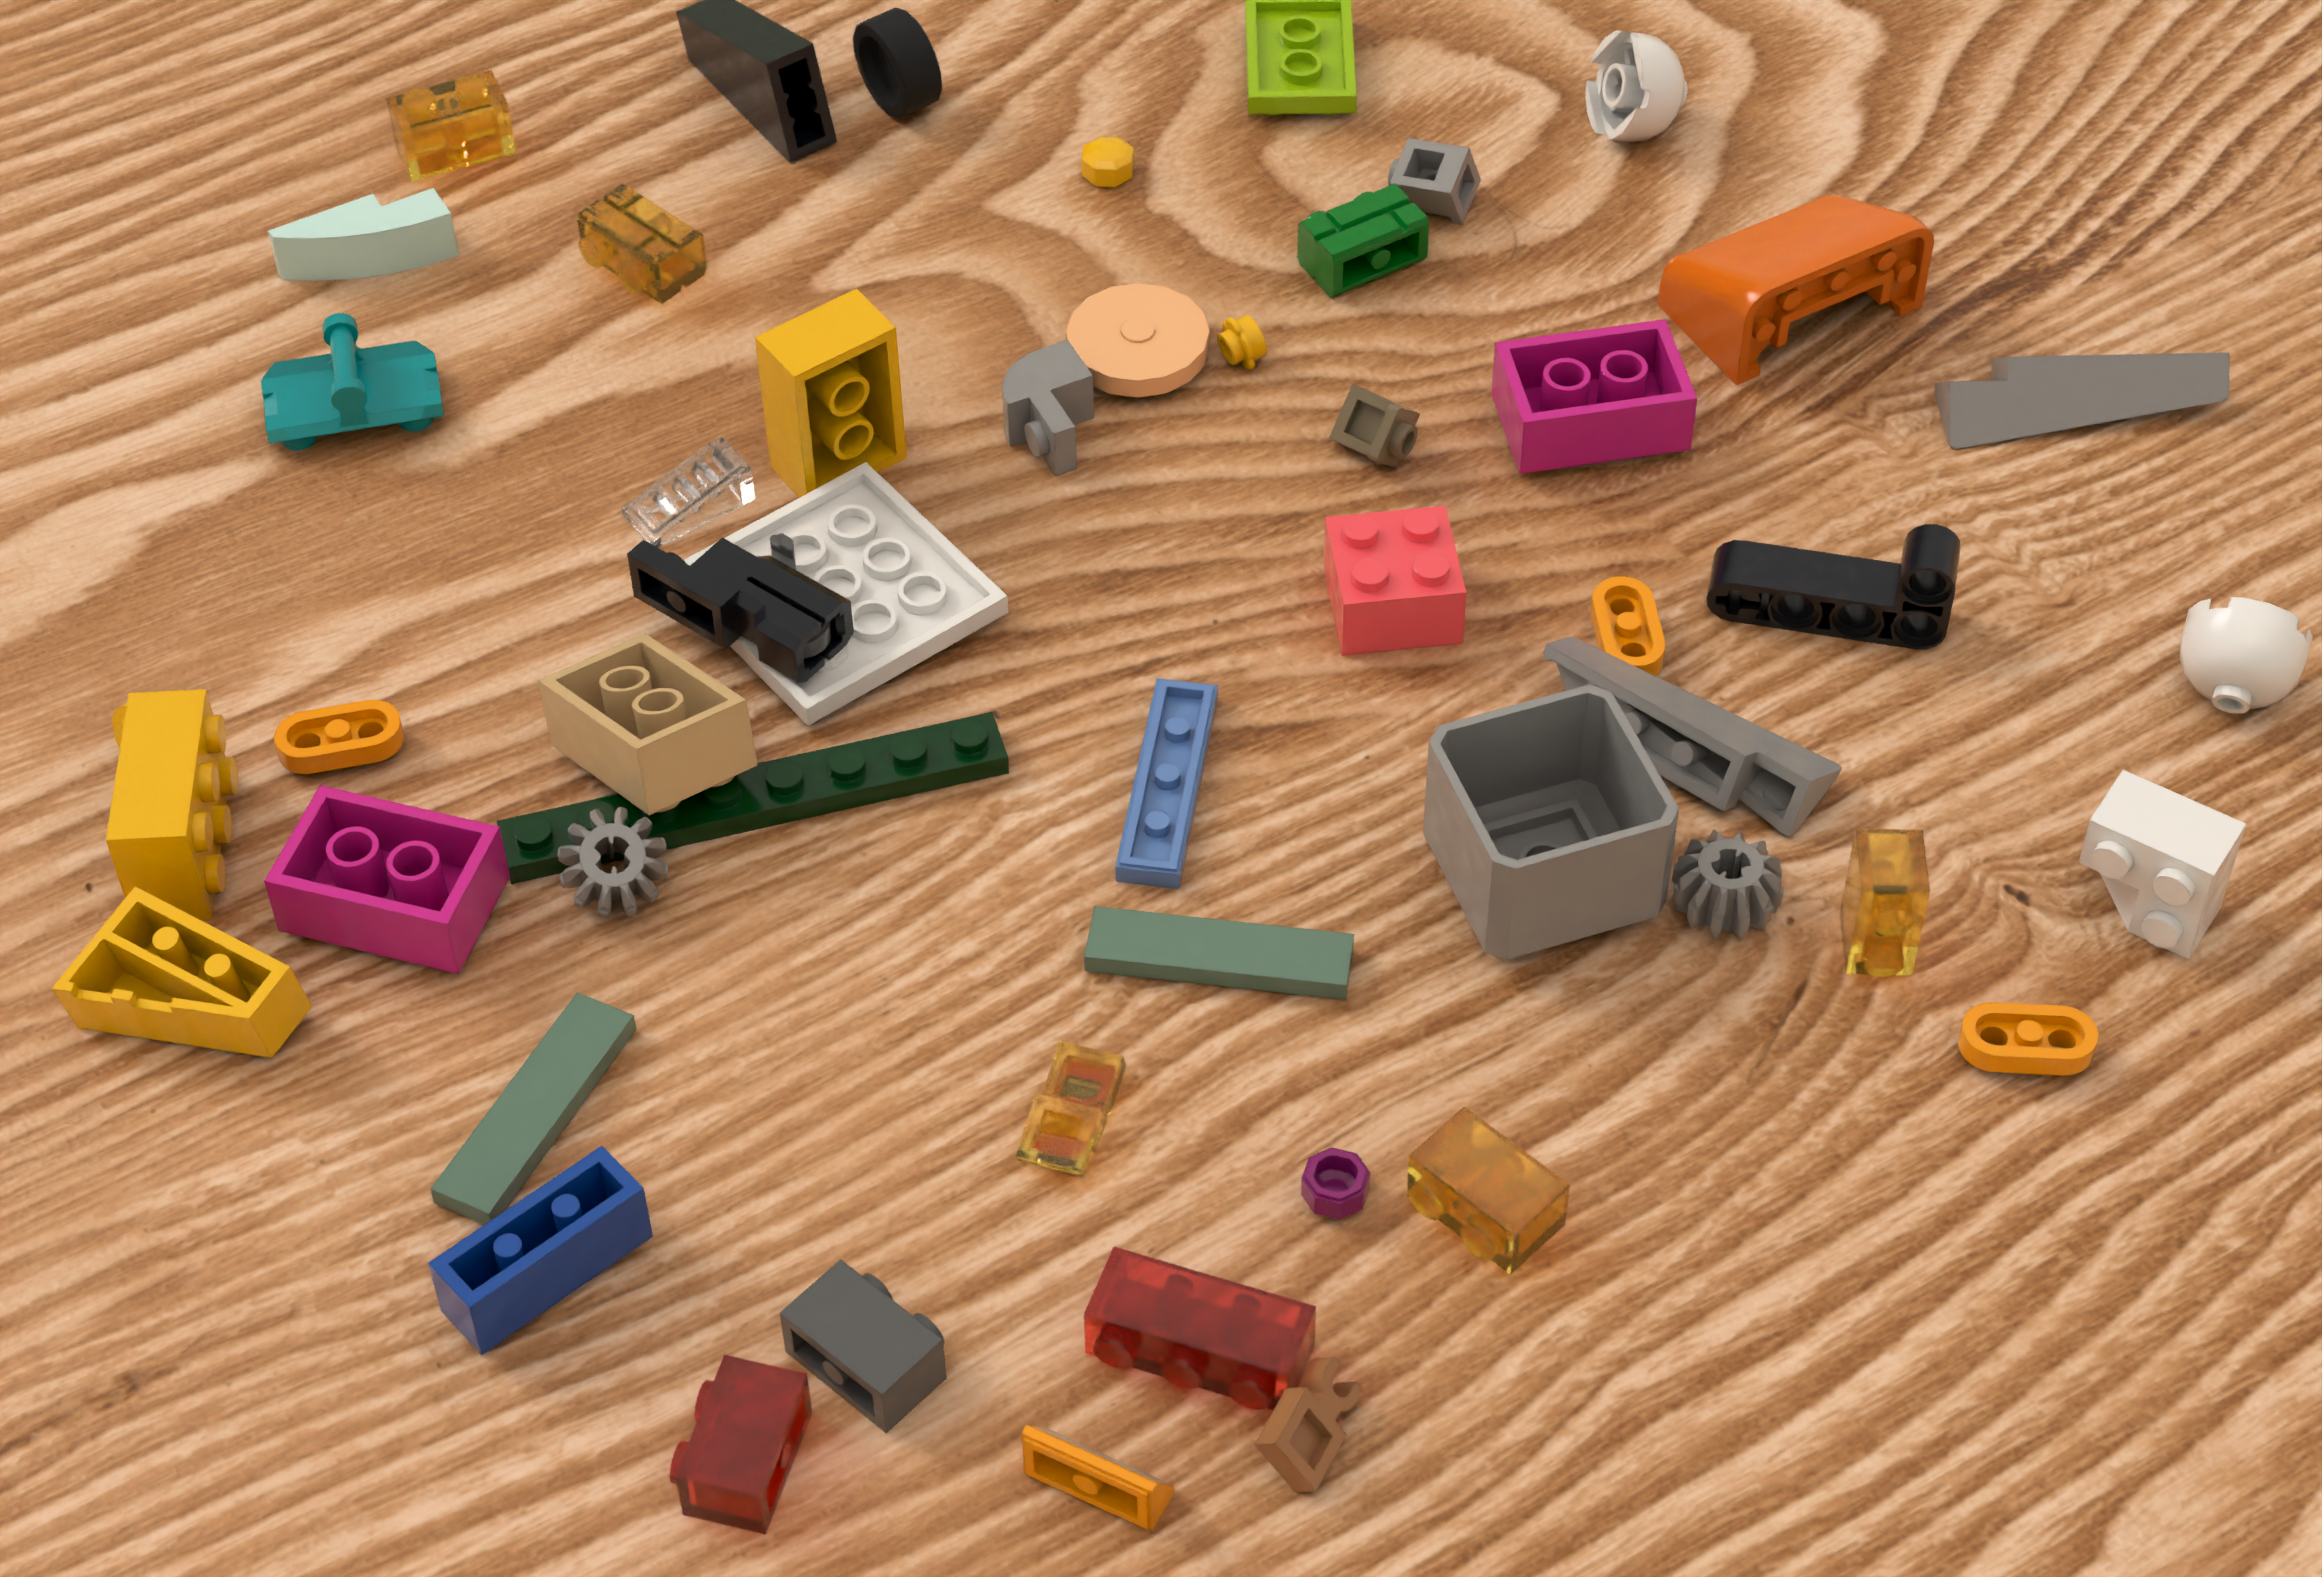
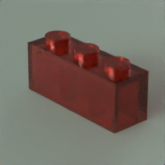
[1084,1247,1316,1410]

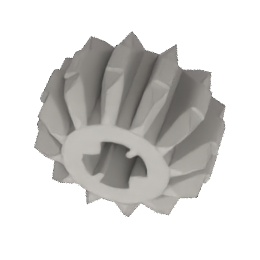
[557,807,668,918]
[1672,829,1784,941]

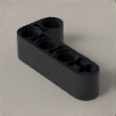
[1706,524,1961,650]

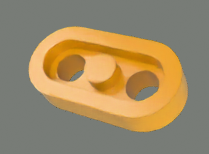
[1591,576,1666,676]
[274,700,404,774]
[1958,1002,2098,1076]

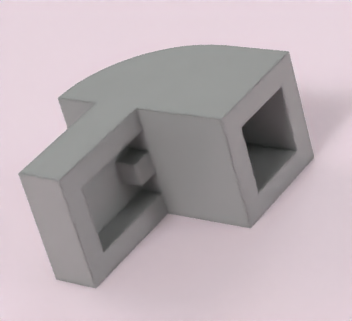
[1002,340,1094,476]

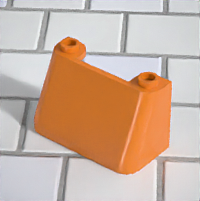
[1658,194,1934,385]

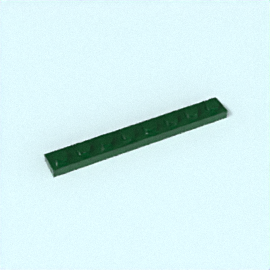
[497,712,1009,884]

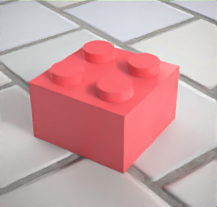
[1324,506,1466,655]

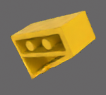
[51,886,312,1058]

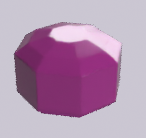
[1301,1147,1370,1220]

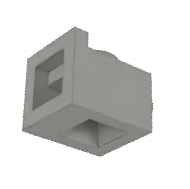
[1388,138,1481,225]

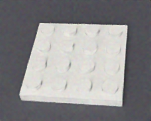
[684,462,1009,726]

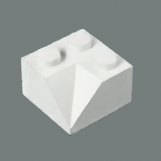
[2079,770,2246,959]

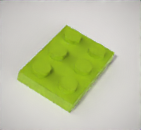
[1245,0,1357,116]

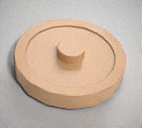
[1066,283,1210,398]

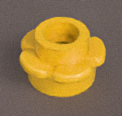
[1217,314,1267,370]

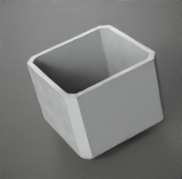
[1423,684,1679,960]

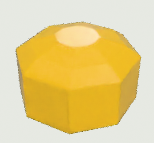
[1081,136,1134,188]

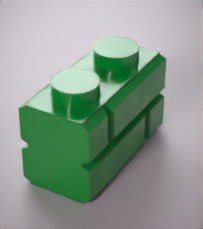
[1297,183,1429,298]

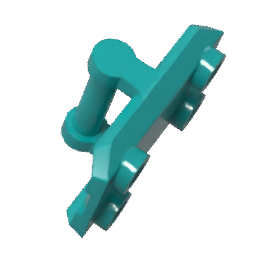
[261,313,444,450]

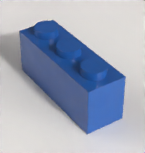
[428,1146,653,1355]

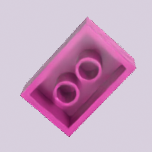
[1491,319,1697,474]
[264,785,510,974]

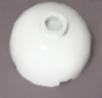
[1585,31,1687,142]
[2180,597,2313,714]

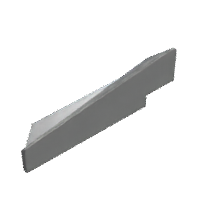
[1935,352,2229,449]
[1543,637,1842,837]

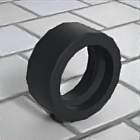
[853,7,942,119]

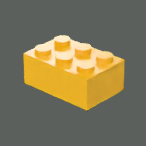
[755,288,907,498]
[106,689,238,920]

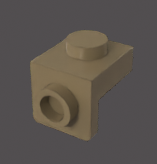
[1329,384,1420,468]

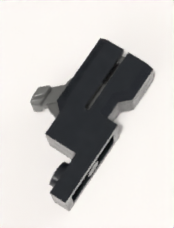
[627,533,854,683]

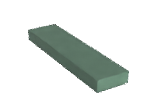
[1084,906,1354,1000]
[430,993,636,1225]

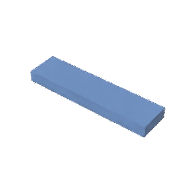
[1115,678,1218,889]

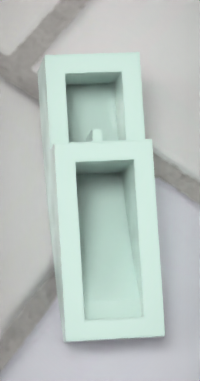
[268,188,459,281]

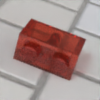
[670,1355,813,1535]

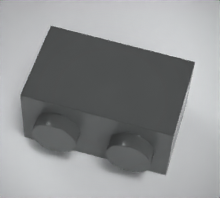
[780,1259,947,1433]

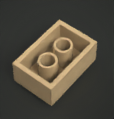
[538,633,758,815]

